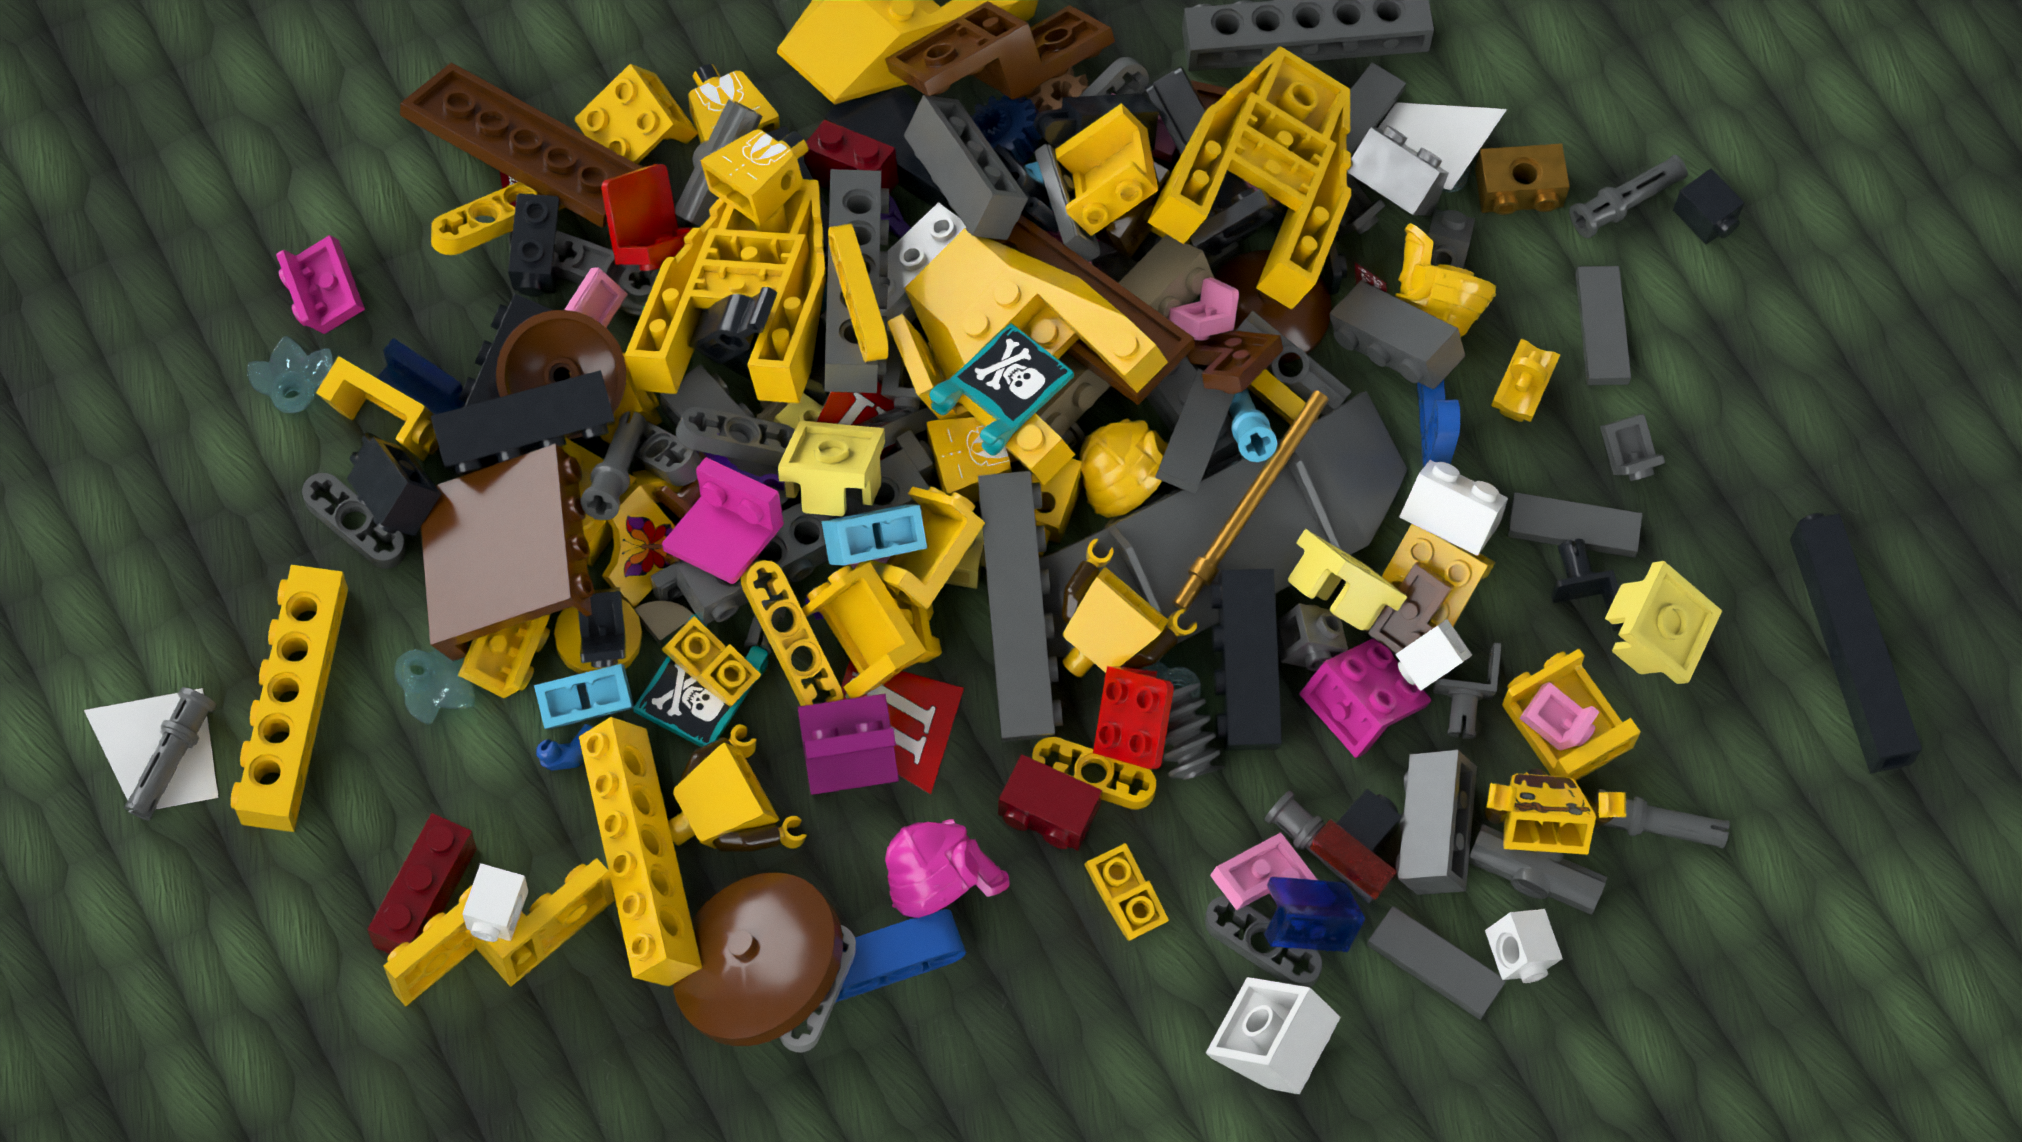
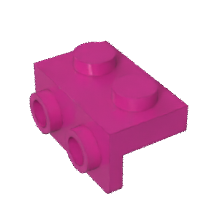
[276,235,365,334]

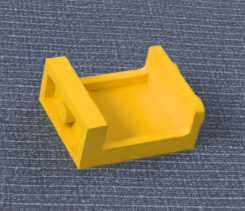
[1055,103,1159,236]
[316,356,439,461]
[854,486,985,610]
[801,562,927,699]
[1502,649,1641,781]

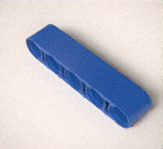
[826,909,966,1003]

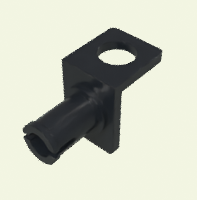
[1551,539,1623,631]

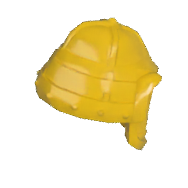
[1395,223,1496,337]
[1079,418,1168,518]

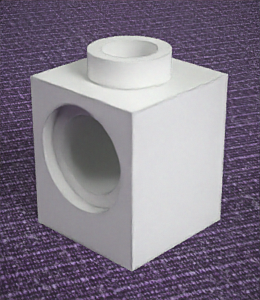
[1395,619,1472,691]
[462,863,528,942]
[1485,909,1563,983]

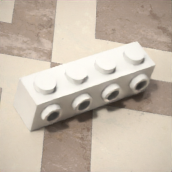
[820,202,966,331]

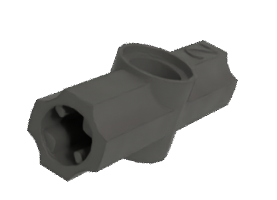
[675,99,763,227]
[1236,311,1352,416]
[1469,825,1608,915]

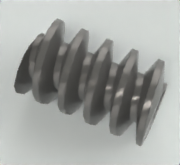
[1163,683,1225,780]

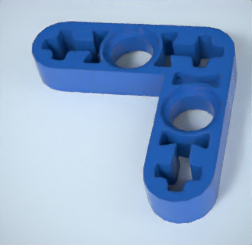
[1417,379,1460,468]

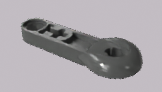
[508,231,660,317]

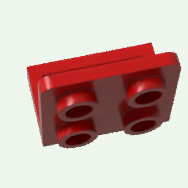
[601,164,692,271]
[1093,666,1174,769]

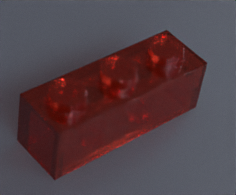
[1310,819,1397,900]

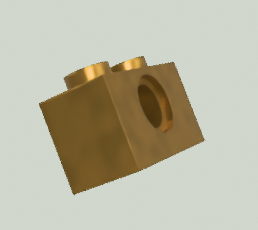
[1475,144,1570,215]

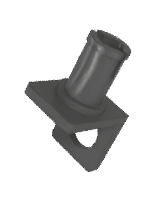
[1433,643,1501,739]

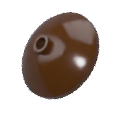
[1214,250,1331,365]
[496,310,627,439]

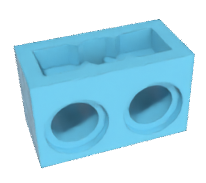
[821,505,927,566]
[534,664,634,730]

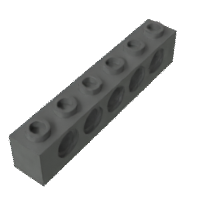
[1182,0,1434,71]
[824,169,889,393]
[677,449,929,625]

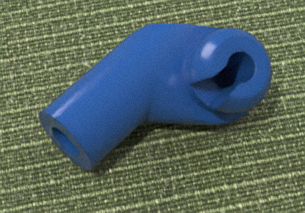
[536,724,594,771]

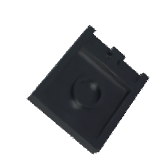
[1145,66,1286,256]

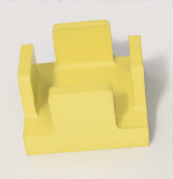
[778,421,885,517]
[1288,529,1407,631]
[1605,561,1722,684]

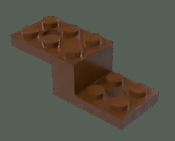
[885,1,1115,100]

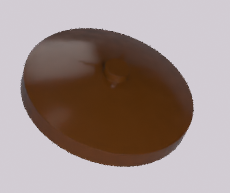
[673,873,843,1046]

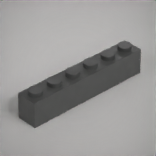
[978,471,1063,742]

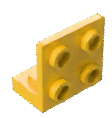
[575,64,698,164]
[1382,524,1496,627]

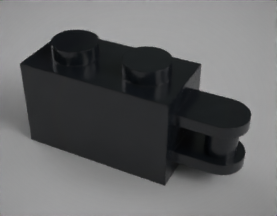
[1034,93,1159,151]
[347,432,441,536]

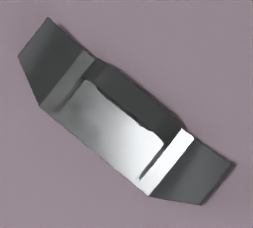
[1039,391,1407,658]

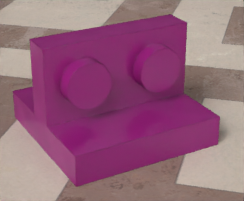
[797,693,899,795]

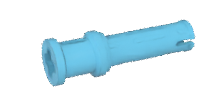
[1229,388,1277,462]

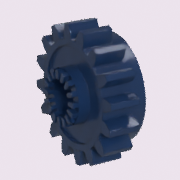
[969,95,1042,163]

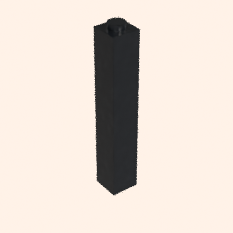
[1790,513,1922,774]

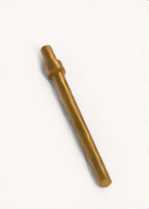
[1172,390,1329,612]

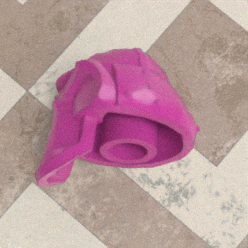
[885,819,1010,918]

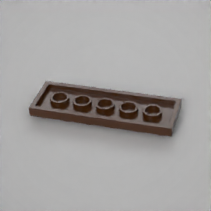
[400,62,643,228]
[989,214,1195,405]

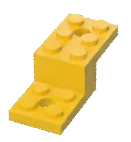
[383,858,615,1007]

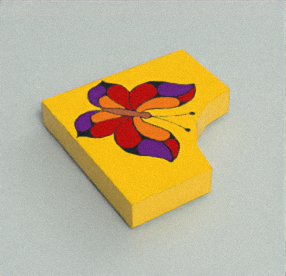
[602,484,675,608]

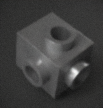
[1276,603,1348,671]

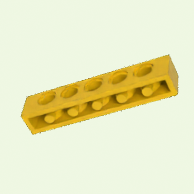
[231,565,348,832]
[579,717,702,987]

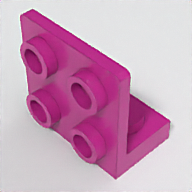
[662,457,784,584]
[1299,638,1431,758]

